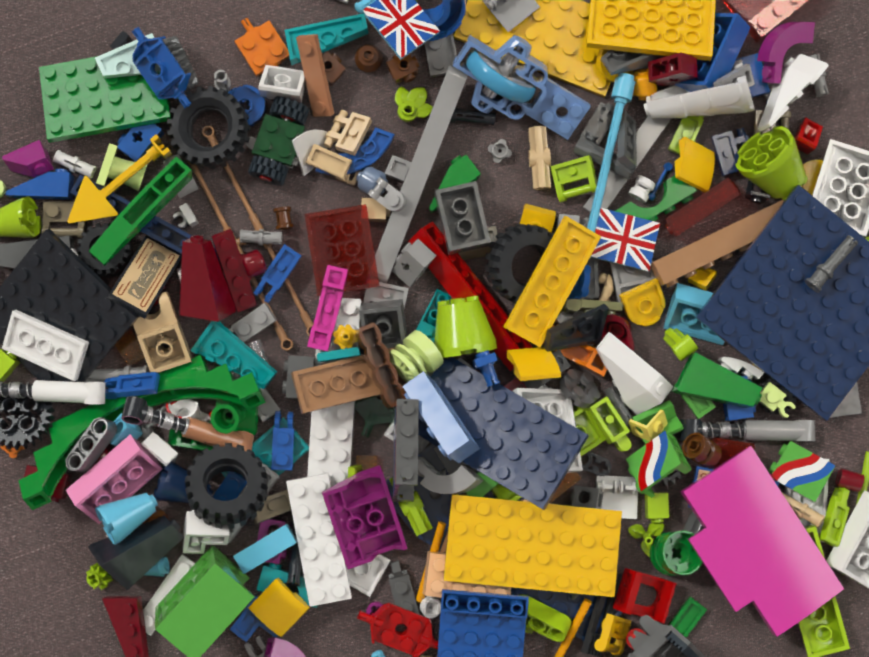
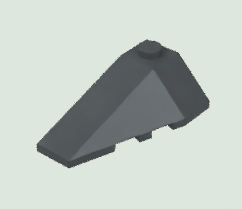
[601,50,666,75]

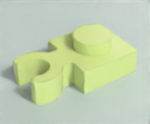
[759,382,796,418]

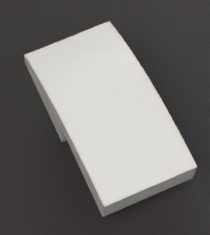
[717,357,764,380]

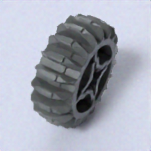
[163,36,199,91]

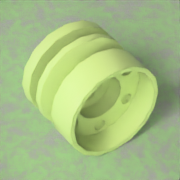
[389,330,443,383]

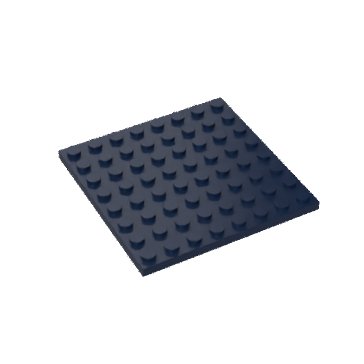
[695,185,869,421]

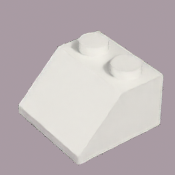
[258,65,305,103]

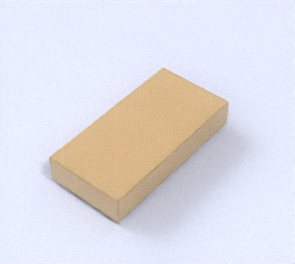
[306,144,352,180]

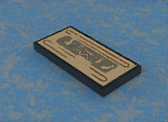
[107,235,182,319]

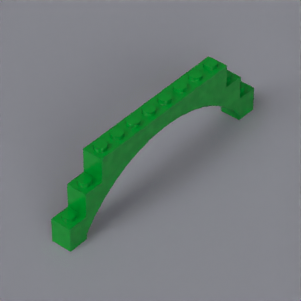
[18,355,266,510]

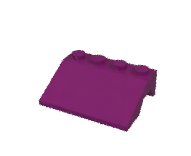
[322,465,408,569]

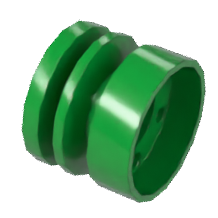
[649,530,703,576]

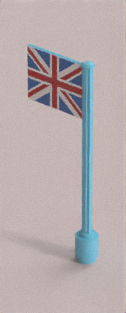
[354,0,440,60]
[587,73,660,272]

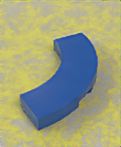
[315,127,395,175]

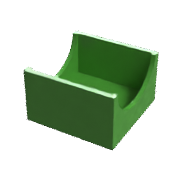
[155,545,254,657]

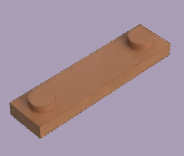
[296,34,334,117]

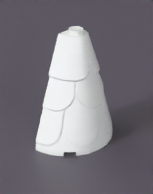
[644,60,755,118]

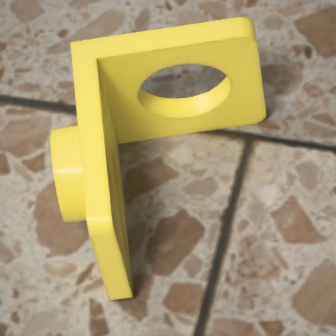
[628,410,668,442]

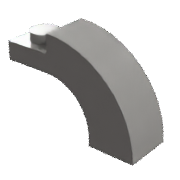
[418,457,483,494]

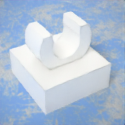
[173,203,199,228]

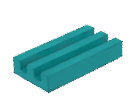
[317,347,361,363]

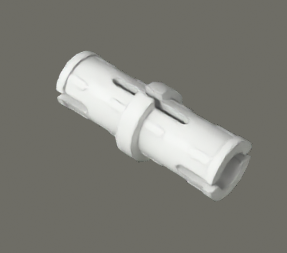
[53,150,97,178]

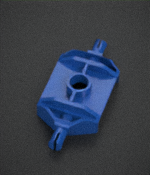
[132,27,192,109]

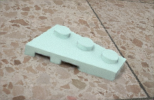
[95,33,161,78]

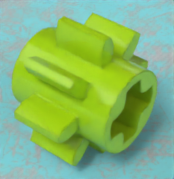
[86,563,113,590]

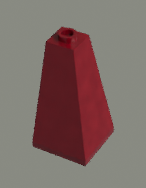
[180,235,236,322]

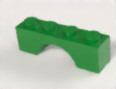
[615,175,696,222]

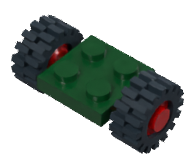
[248,96,310,186]

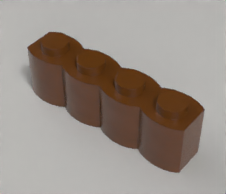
[356,322,406,409]

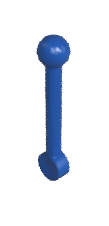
[648,162,673,201]

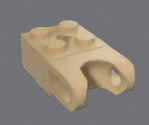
[133,292,191,372]

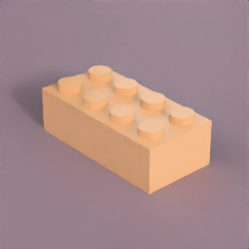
[422,551,511,598]

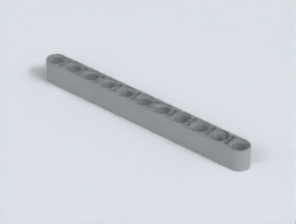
[367,65,468,283]

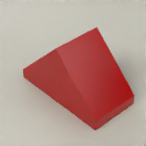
[794,117,823,155]

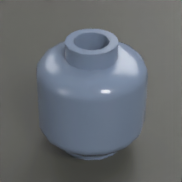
[356,166,388,195]

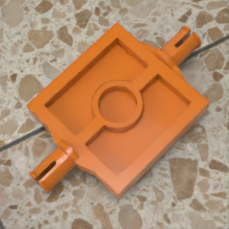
[234,18,289,77]

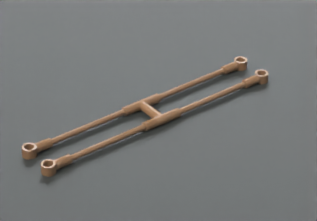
[186,126,313,351]

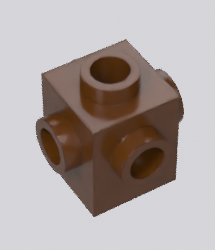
[322,51,346,86]
[387,54,420,85]

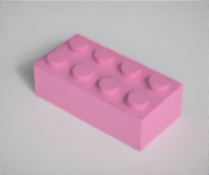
[66,435,163,524]

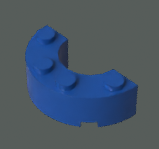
[423,0,466,41]

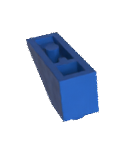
[6,169,74,200]

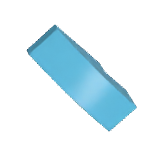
[233,524,297,574]

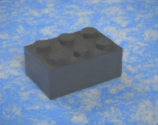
[434,181,491,255]

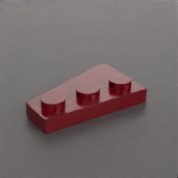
[102,596,149,657]

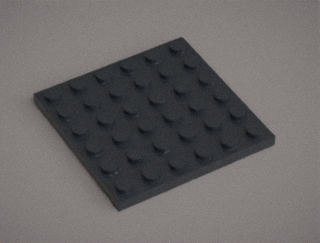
[0,229,140,404]

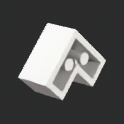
[183,510,229,554]

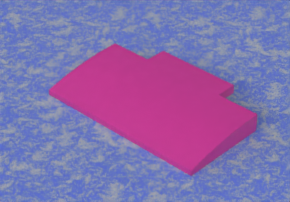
[680,446,844,637]

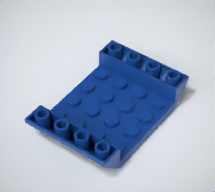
[437,589,529,657]

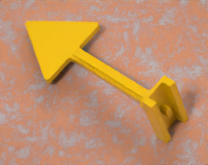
[67,134,172,223]

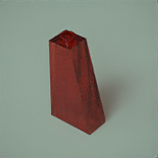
[665,177,742,236]

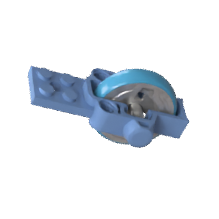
[453,35,591,140]

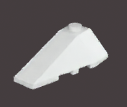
[758,54,829,132]
[596,332,673,415]

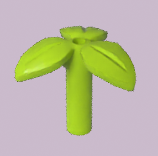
[628,522,664,557]

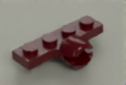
[211,229,266,312]

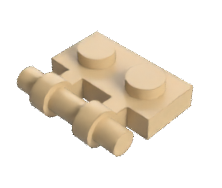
[323,110,372,156]

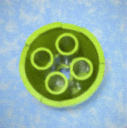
[735,126,808,200]
[434,295,497,358]

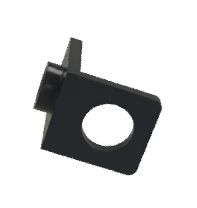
[745,180,771,204]

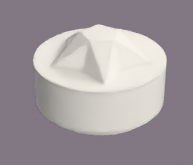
[420,596,441,618]

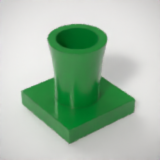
[210,399,258,435]

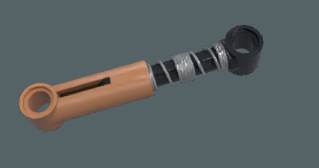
[121,396,254,451]

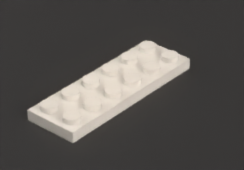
[286,473,352,606]

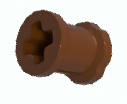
[273,206,294,230]

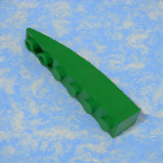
[89,157,192,266]

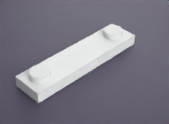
[143,554,195,636]

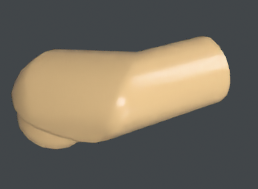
[598,273,614,301]

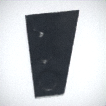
[543,304,609,352]

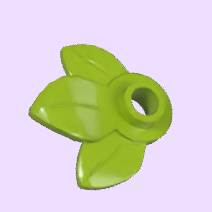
[395,86,433,122]

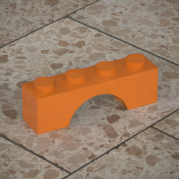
[542,325,608,377]

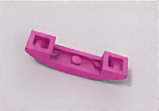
[307,265,348,352]

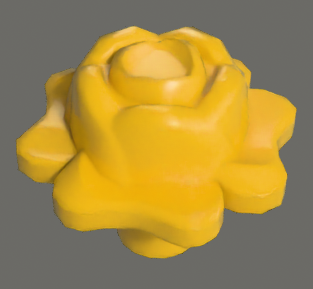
[333,324,357,349]

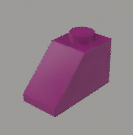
[2,140,54,178]

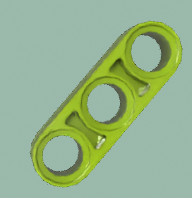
[518,594,572,642]

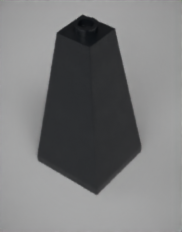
[88,516,184,590]

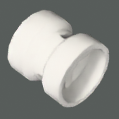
[628,175,656,203]

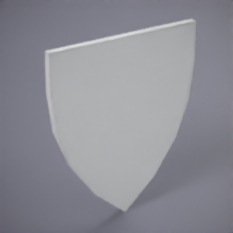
[292,129,327,176]

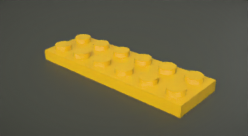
[503,216,601,347]

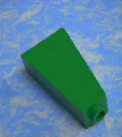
[672,352,762,408]

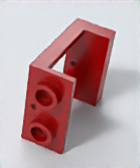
[613,568,676,624]

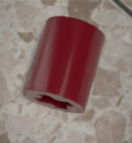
[835,468,864,492]

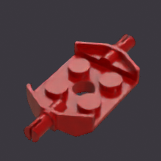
[357,603,438,657]

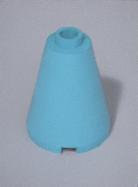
[95,493,158,545]

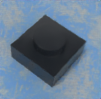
[110,31,133,50]

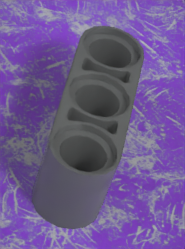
[66,418,117,473]

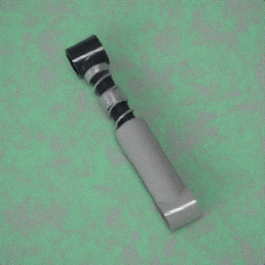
[680,419,815,441]

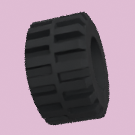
[77,223,132,278]

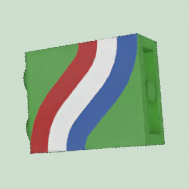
[626,431,692,498]
[768,441,836,503]

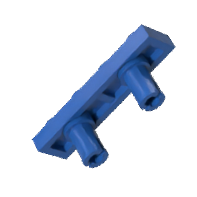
[471,350,500,387]

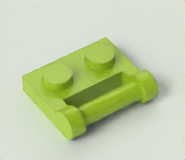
[550,155,598,203]

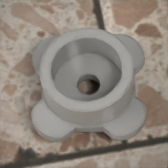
[488,139,512,163]

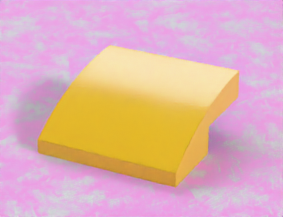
[674,137,715,193]
[507,347,561,381]
[248,578,310,637]

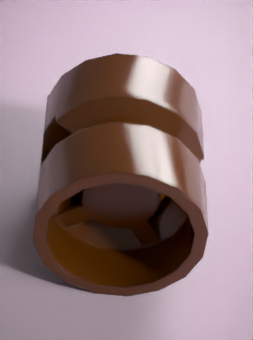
[682,433,722,468]

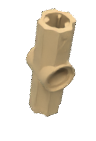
[528,126,551,190]

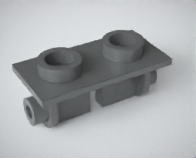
[580,102,614,145]

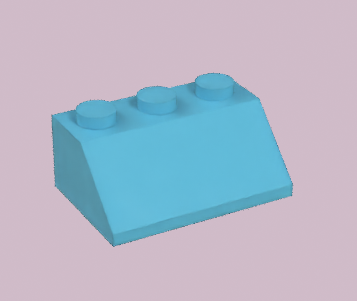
[663,283,725,345]

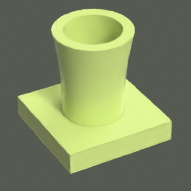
[96,143,147,191]

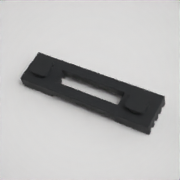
[581,573,623,657]

